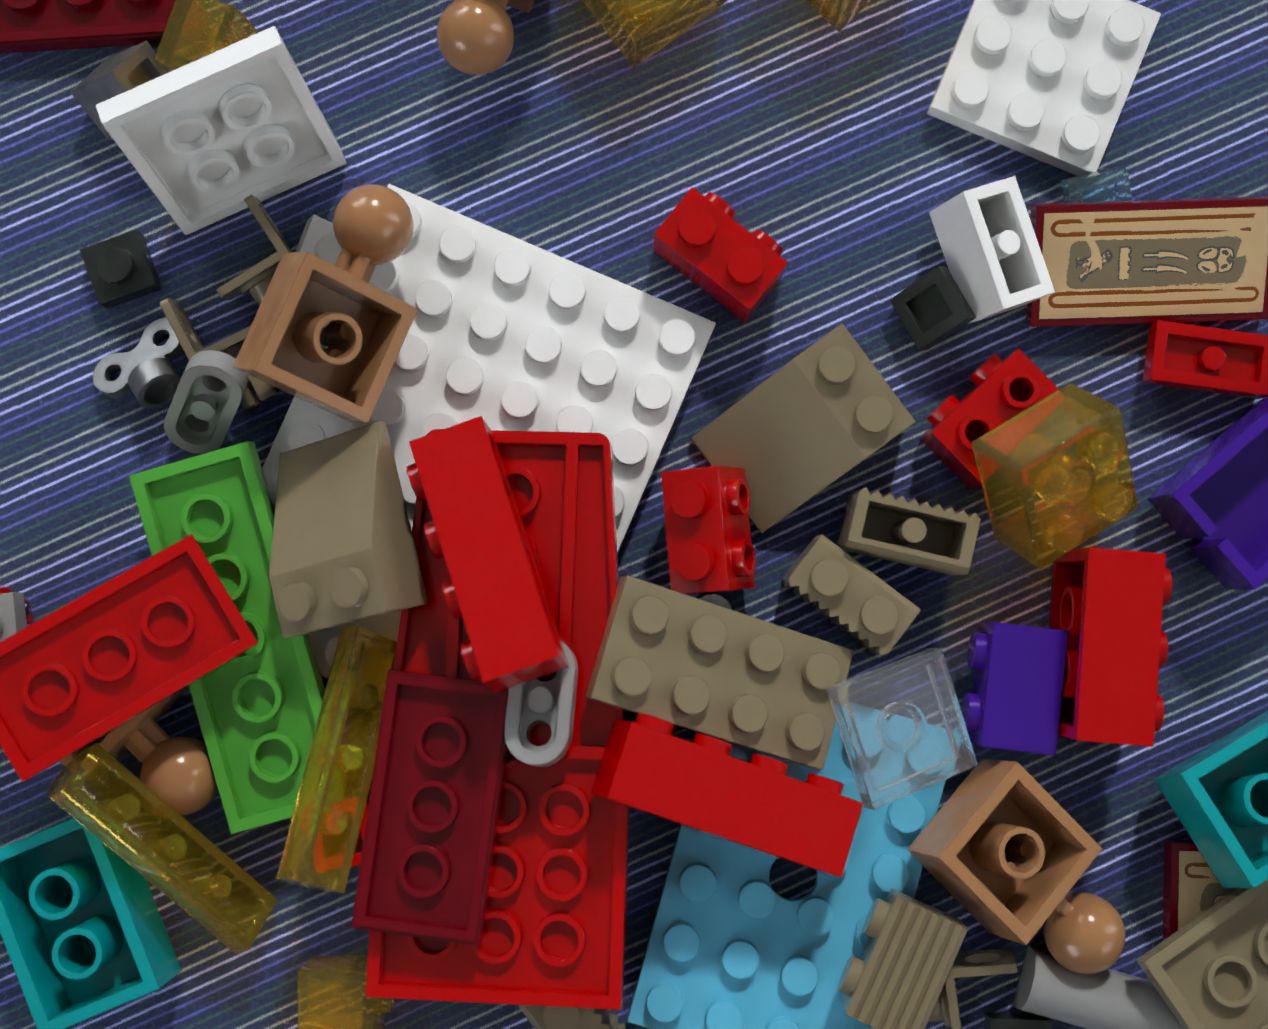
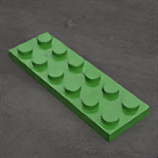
[129,441,355,834]

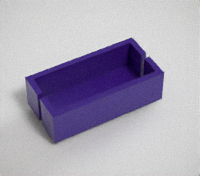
[1147,397,1268,590]

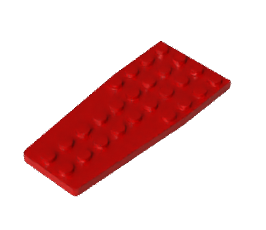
[366,429,629,1010]

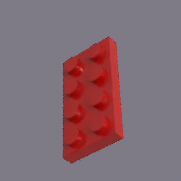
[0,534,259,782]

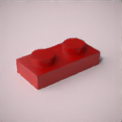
[1143,320,1268,399]

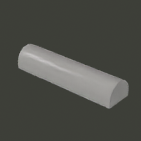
[1013,945,1183,1029]

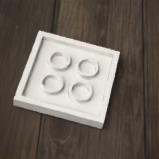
[927,0,1161,181]
[96,26,347,236]

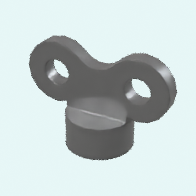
[93,318,183,409]

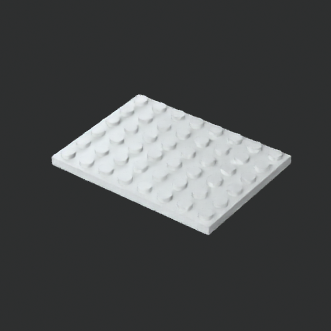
[262,184,716,702]

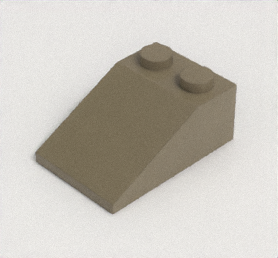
[691,323,916,534]
[269,421,429,639]

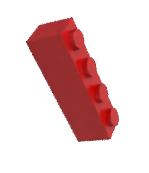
[407,416,569,692]
[590,713,863,877]

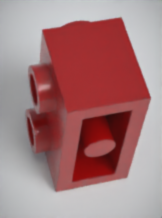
[653,187,788,323]
[921,348,1070,490]
[661,465,756,594]

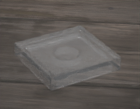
[826,648,978,810]

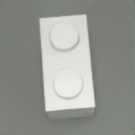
[929,176,1055,324]

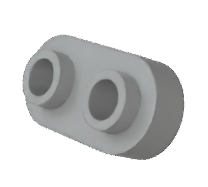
[164,350,248,454]
[504,641,579,767]

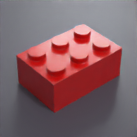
[1048,547,1172,747]

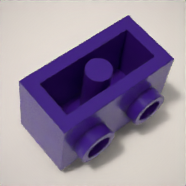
[961,621,1069,755]

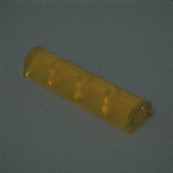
[277,626,397,893]
[46,743,278,953]

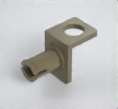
[216,194,293,306]
[159,298,278,411]
[928,948,1018,1029]

